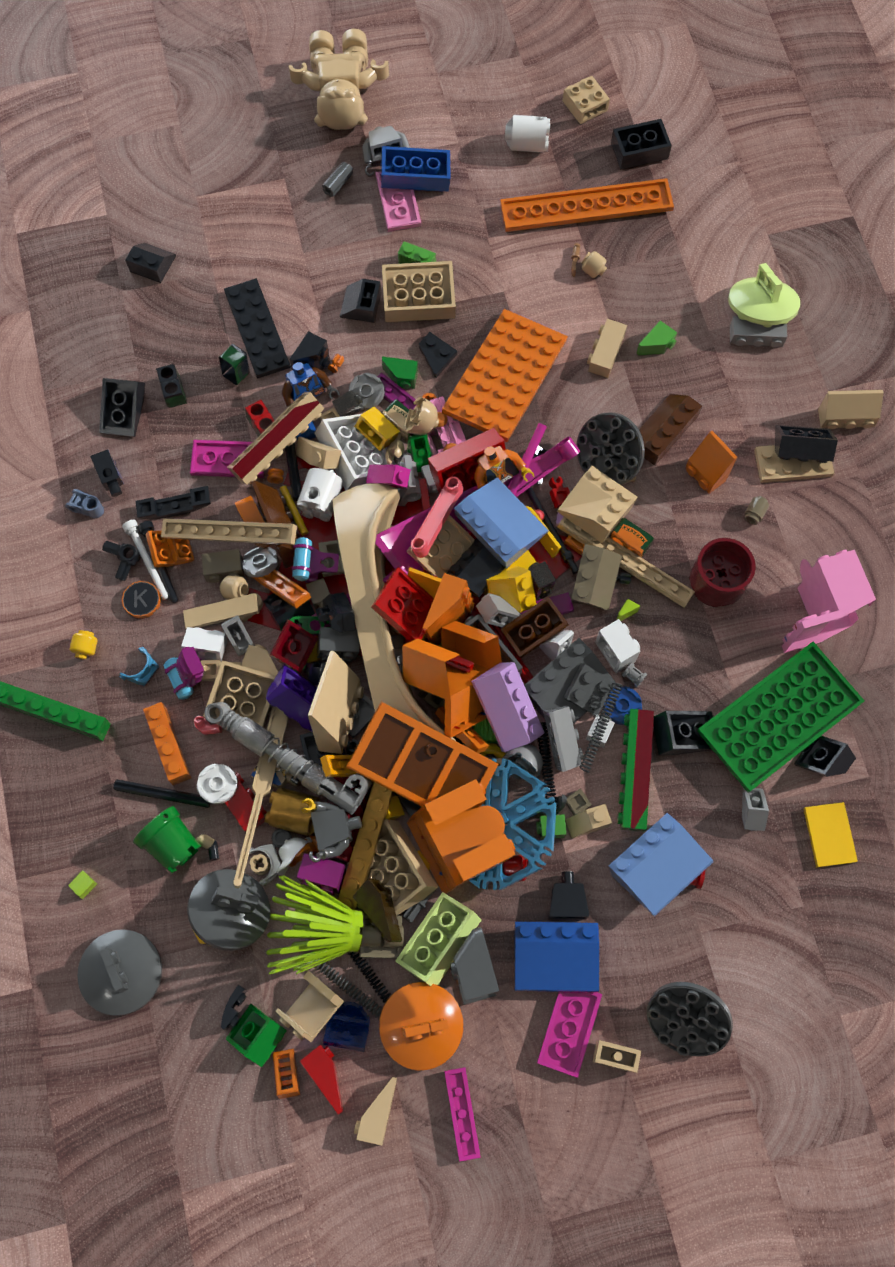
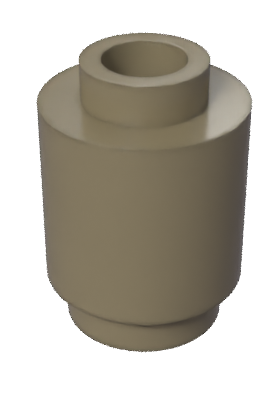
[744,496,769,525]

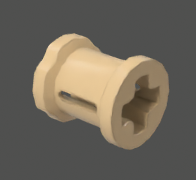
[250,854,270,875]

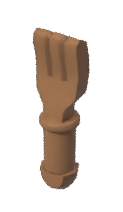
[571,243,580,277]

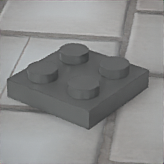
[563,663,614,716]

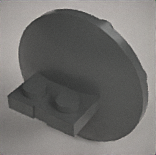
[577,412,645,485]
[187,869,270,951]
[77,930,162,1016]
[647,982,733,1056]

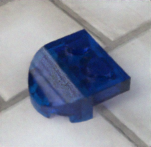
[323,1002,370,1052]

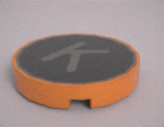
[122,581,161,619]

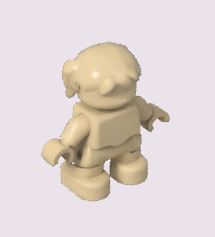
[289,29,389,130]

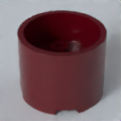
[689,538,756,608]

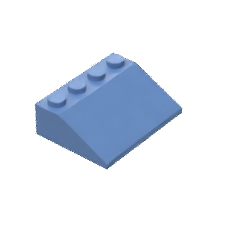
[454,477,549,569]
[608,813,713,916]

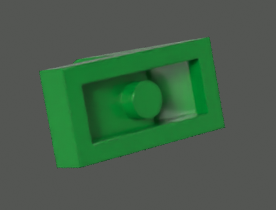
[407,434,432,472]

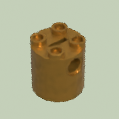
[265,787,320,836]

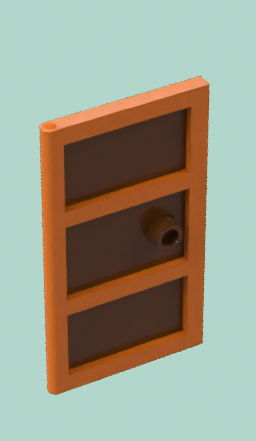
[346,701,499,807]

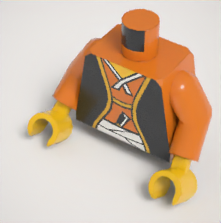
[474,446,534,489]

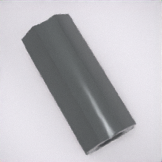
[322,162,353,197]

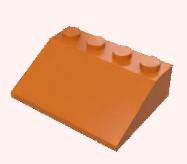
[423,573,474,646]

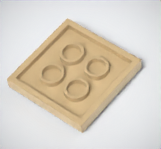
[406,515,475,579]

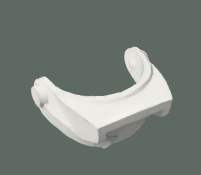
[249,844,281,886]

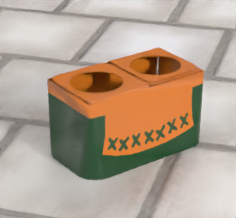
[611,518,654,557]

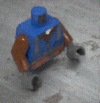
[282,362,340,407]

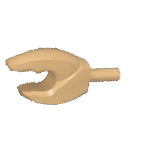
[385,434,404,465]

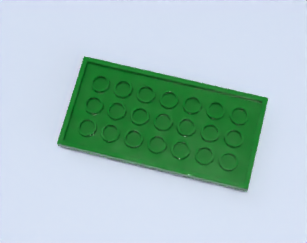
[697,641,865,793]

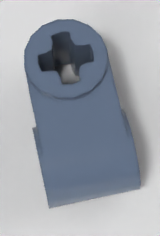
[65,489,104,518]

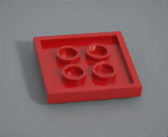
[371,567,434,642]

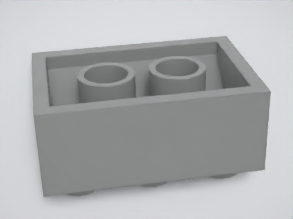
[543,706,584,772]

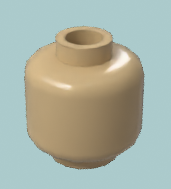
[581,251,607,278]
[220,575,249,600]

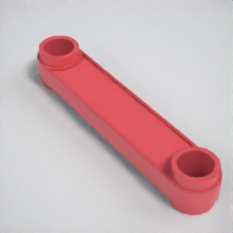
[411,477,463,558]

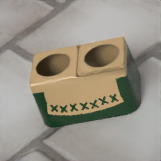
[382,399,414,441]

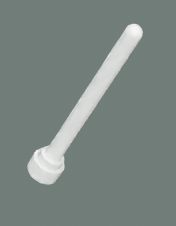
[122,520,169,600]

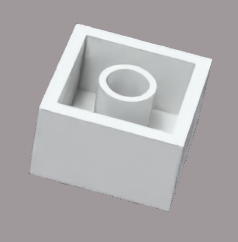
[595,619,640,674]

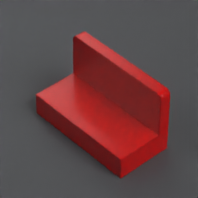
[406,478,430,518]

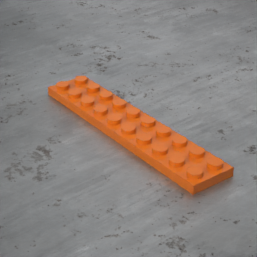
[500,178,674,232]

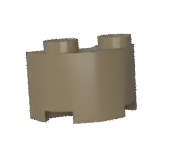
[318,540,345,577]

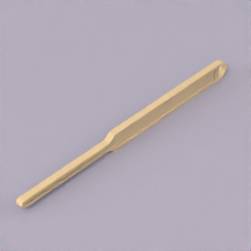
[234,664,300,888]

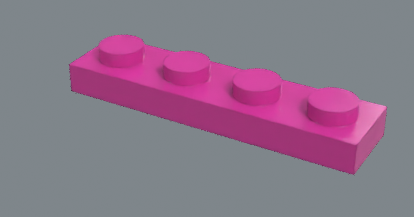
[444,1067,481,1162]

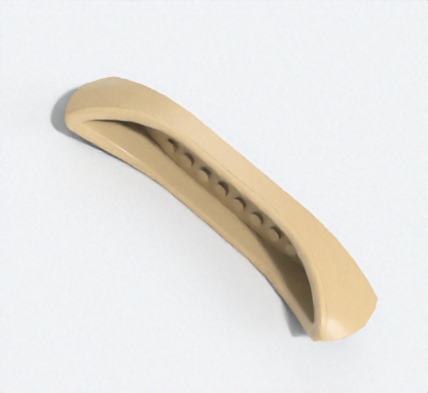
[332,483,456,741]

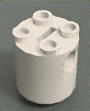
[505,115,550,153]
[297,468,344,522]

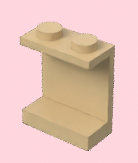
[275,971,344,1042]

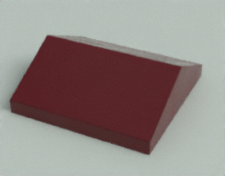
[270,620,318,673]

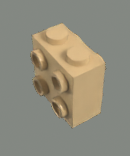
[563,76,610,124]

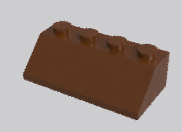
[639,394,702,466]

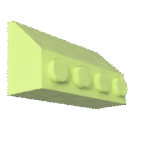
[395,892,481,986]

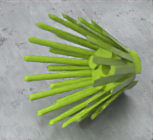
[266,875,363,974]

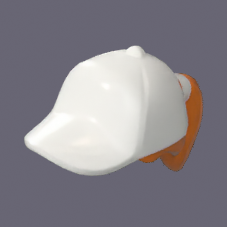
[276,835,319,875]

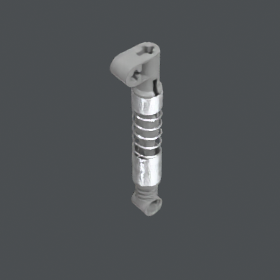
[204,702,371,815]

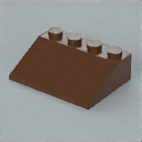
[251,481,301,568]

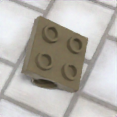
[359,915,404,959]

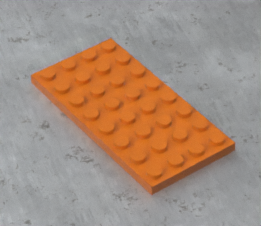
[442,309,568,442]

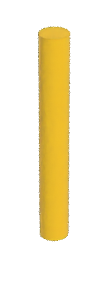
[280,486,309,536]

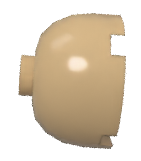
[405,397,439,435]

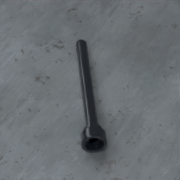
[138,521,178,603]

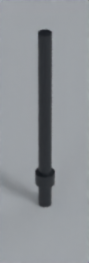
[526,487,579,574]

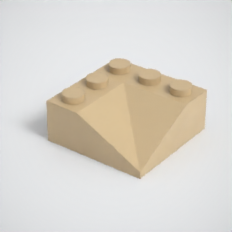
[557,466,638,543]
[203,660,276,727]

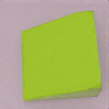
[616,599,640,621]
[68,870,97,899]

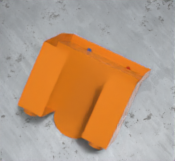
[402,621,502,738]
[407,779,516,894]

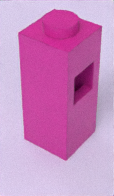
[366,465,411,488]

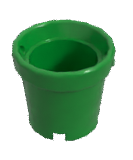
[133,806,202,874]

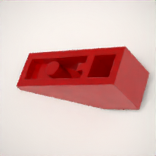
[300,1044,343,1115]

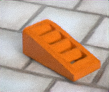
[273,1049,300,1099]

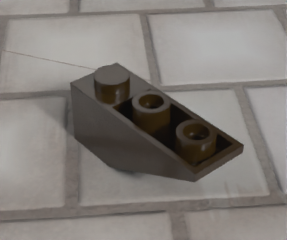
[353,879,402,942]

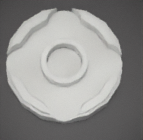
[197,764,238,804]

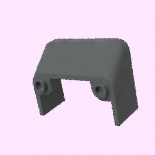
[450,927,499,1005]

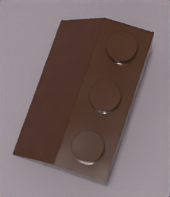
[501,596,569,658]

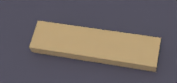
[183,593,260,629]

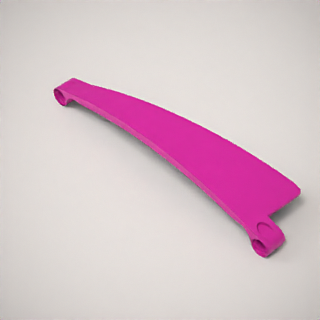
[375,436,580,584]

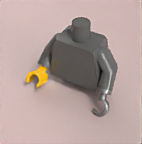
[301,798,362,862]

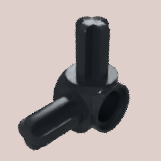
[102,541,140,581]

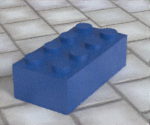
[381,146,451,192]

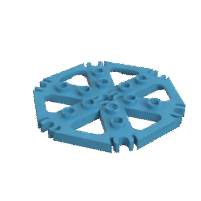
[469,758,556,890]

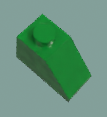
[382,356,418,389]

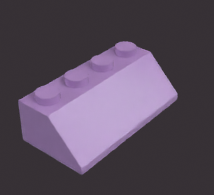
[471,662,544,752]

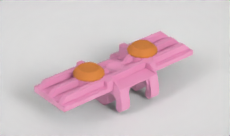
[427,396,466,456]

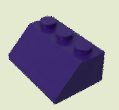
[266,664,317,732]

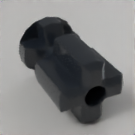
[616,572,632,585]

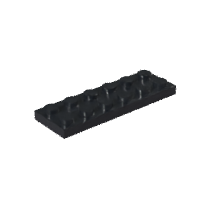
[224,278,291,379]

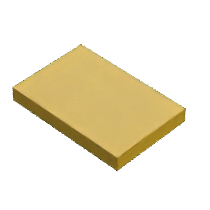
[803,802,858,868]

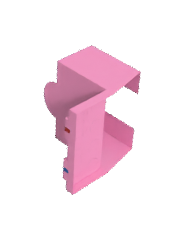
[782,550,876,653]

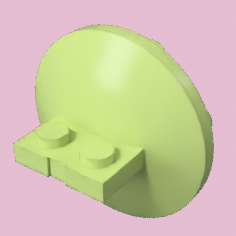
[728,263,800,327]

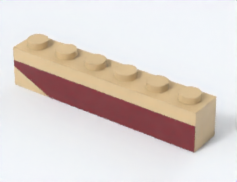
[227,392,325,485]

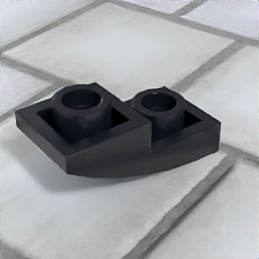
[221,984,247,1031]

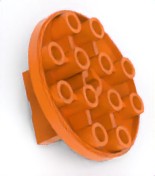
[379,982,463,1070]

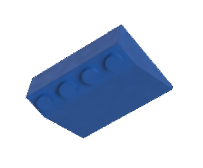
[514,922,599,992]

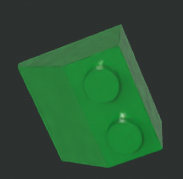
[226,1003,287,1067]

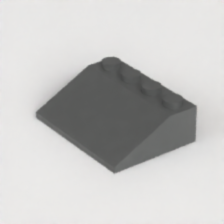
[524,638,616,724]

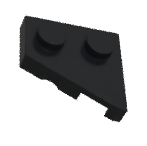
[419,332,457,378]

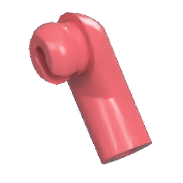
[194,716,222,735]

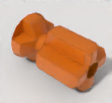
[328,354,344,373]

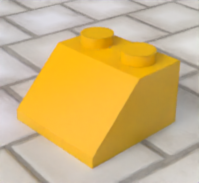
[486,566,537,613]

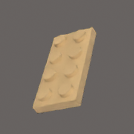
[754,445,834,483]

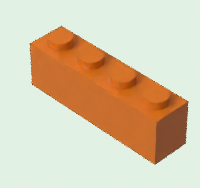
[143,702,192,786]

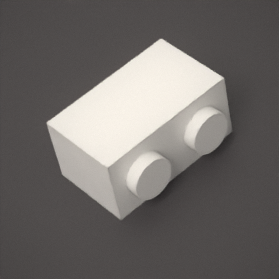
[181,627,227,662]

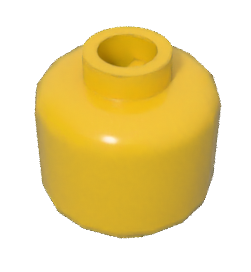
[70,630,98,660]

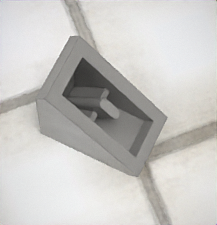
[221,615,255,656]

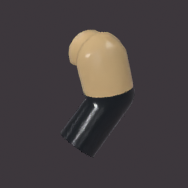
[196,834,220,861]

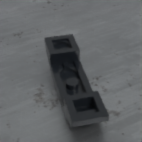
[135,486,211,519]

